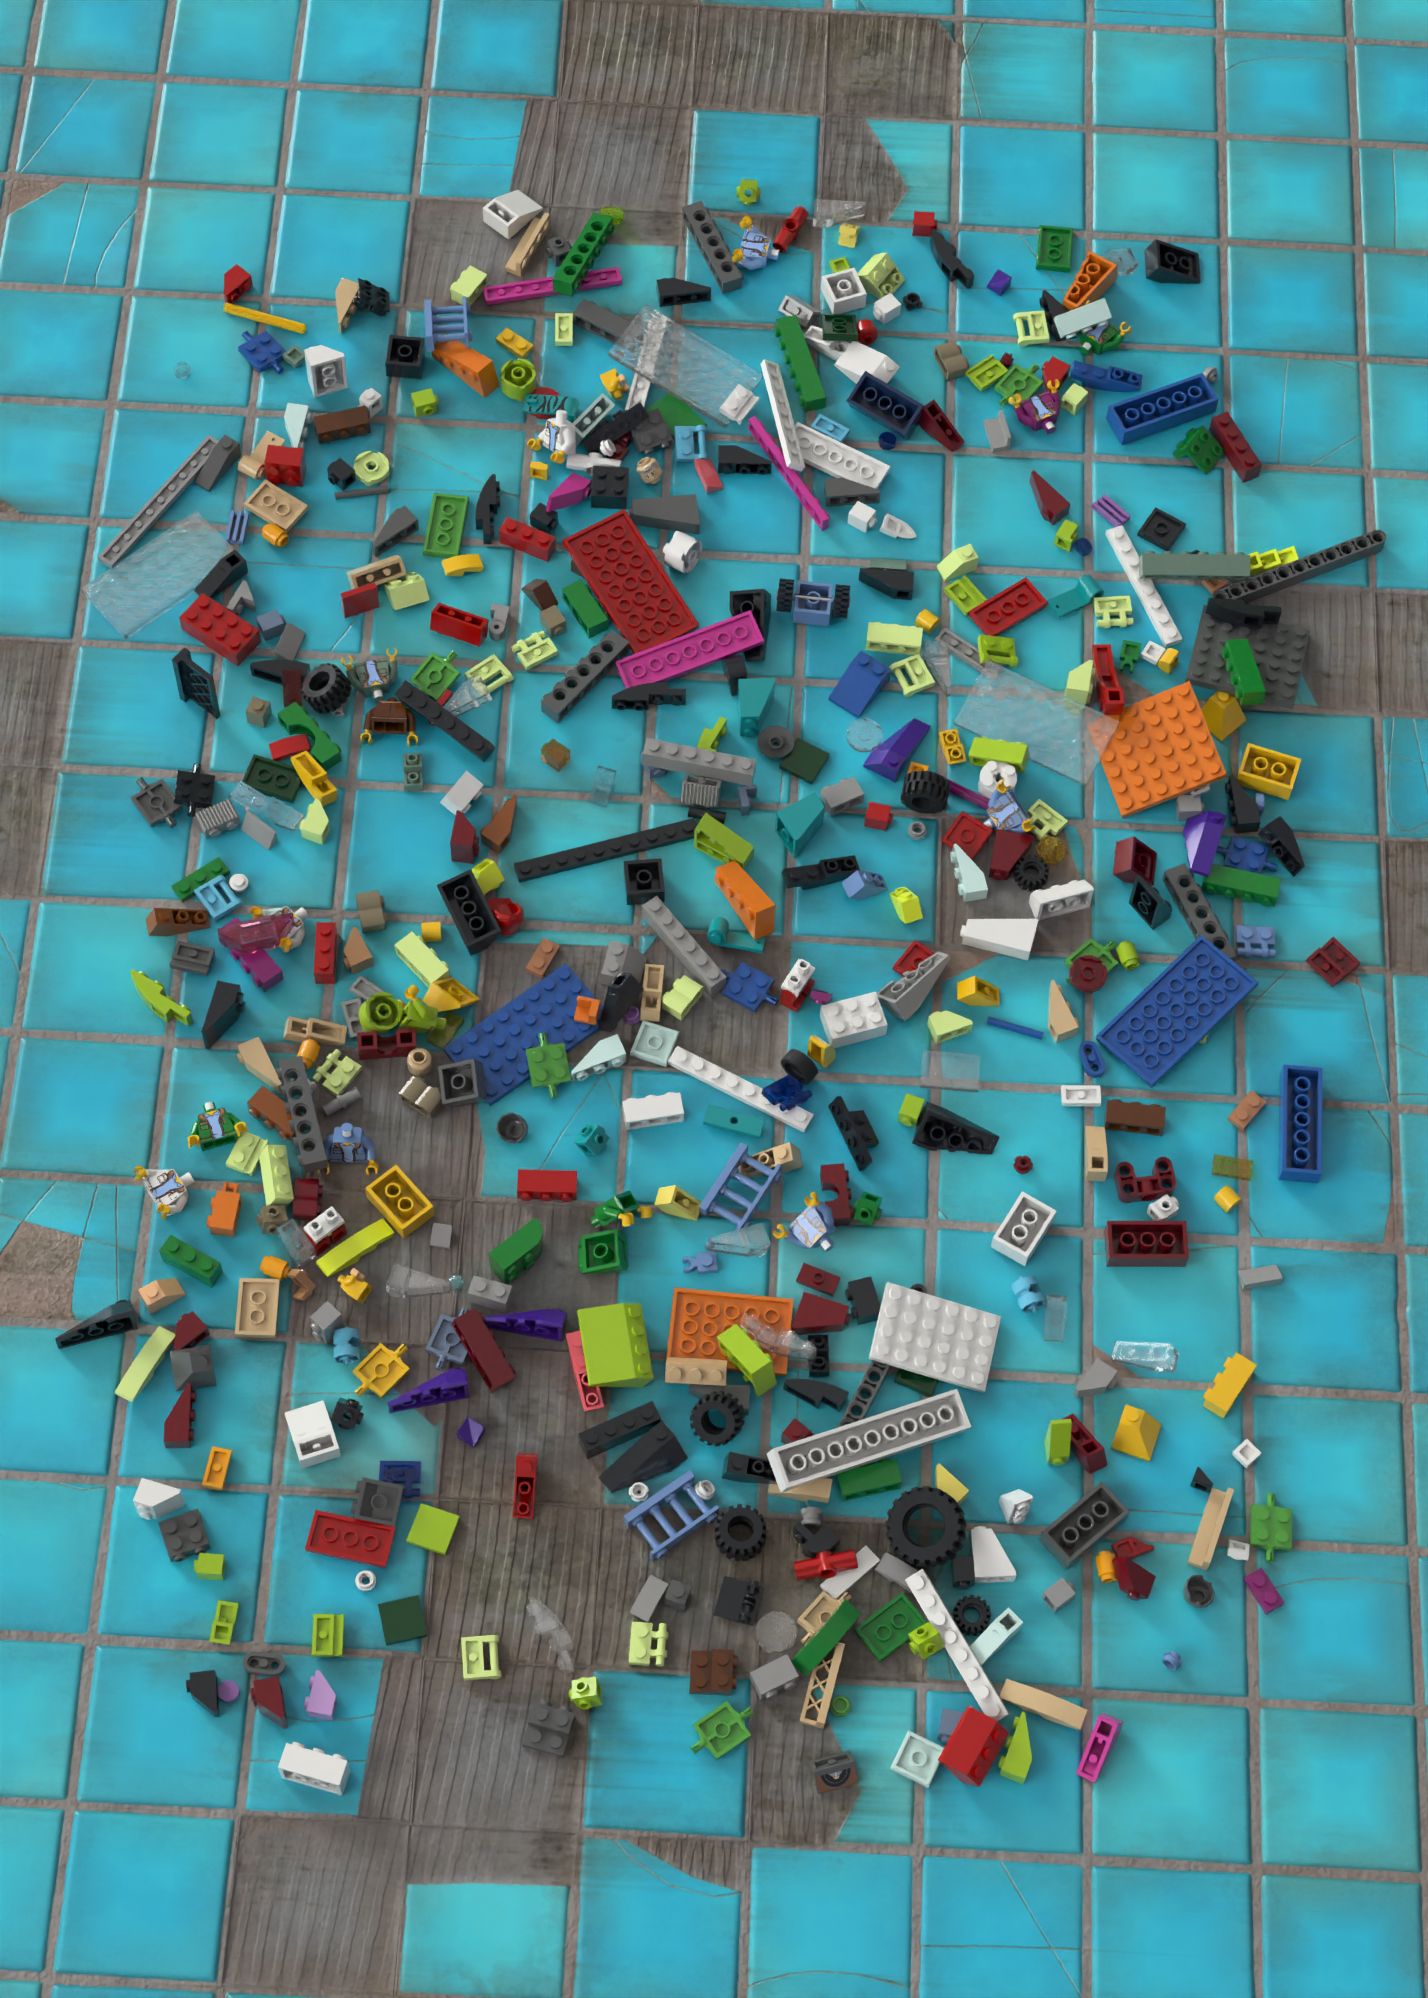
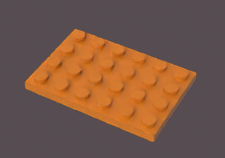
[666,1287,793,1377]

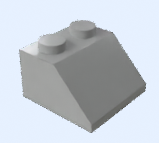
[601,941,647,986]

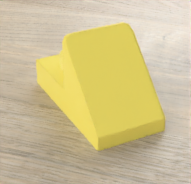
[838,223,861,248]

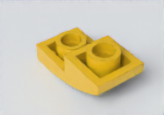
[442,554,483,576]
[938,729,966,765]

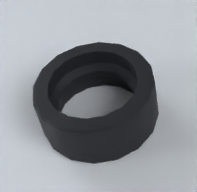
[781,1049,818,1085]

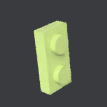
[555,313,573,346]

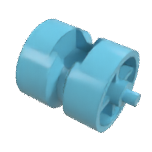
[1011,1276,1046,1313]
[333,1326,360,1366]

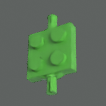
[994,363,1044,407]
[409,651,461,701]
[1064,937,1119,985]
[525,1032,571,1099]
[1249,1493,1292,1563]
[690,1701,754,1761]

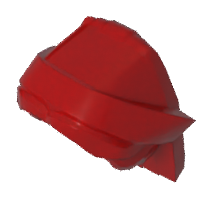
[487,897,524,936]

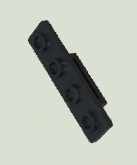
[582,402,649,453]
[828,1096,879,1171]

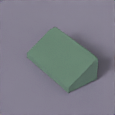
[870,558,906,571]

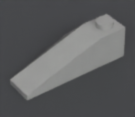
[876,951,951,1020]

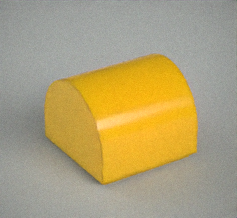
[915,609,941,634]
[1158,648,1179,674]
[421,922,442,943]
[1213,1185,1242,1213]

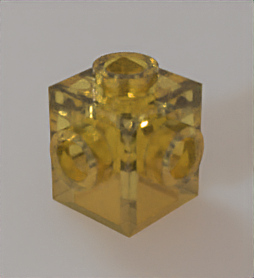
[1035,835,1069,865]

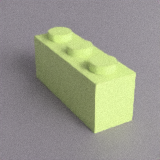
[865,622,923,656]
[395,932,450,988]
[259,1145,294,1208]

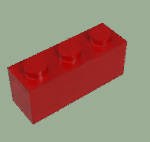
[499,517,556,562]
[430,603,489,647]
[314,922,337,984]
[517,1169,577,1202]

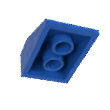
[828,651,891,718]

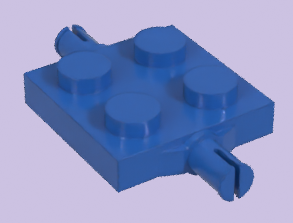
[238,331,286,374]
[1216,836,1277,874]
[721,962,779,1013]

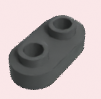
[243,1652,286,1677]

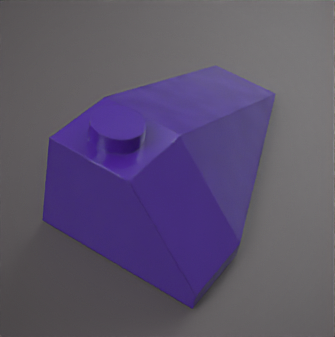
[1183,810,1227,877]

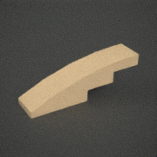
[1000,1679,1089,1730]

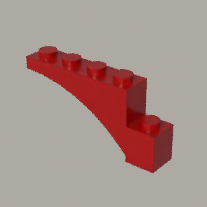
[1092,644,1125,715]

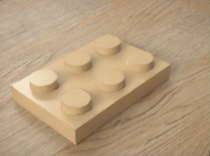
[243,479,308,533]
[235,1278,280,1338]

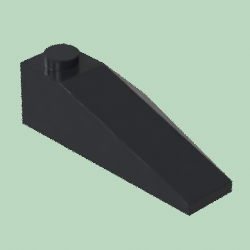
[730,589,771,662]
[912,1102,1000,1154]
[55,1300,138,1349]
[599,1421,688,1493]

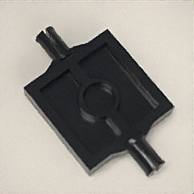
[174,763,215,817]

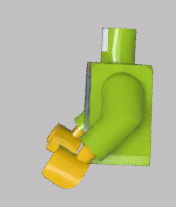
[398,985,446,1035]

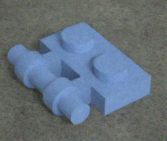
[1236,925,1276,959]

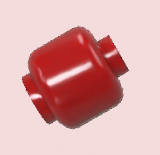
[857,319,878,345]

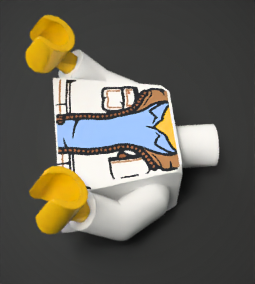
[527,410,576,464]
[132,1166,195,1220]

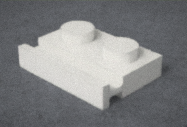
[719,384,760,425]

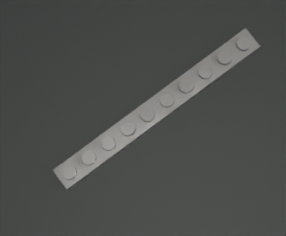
[98,435,219,570]

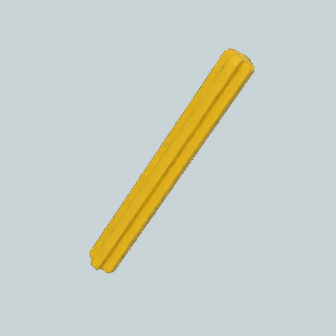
[224,302,307,334]

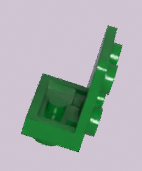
[1173,426,1225,474]

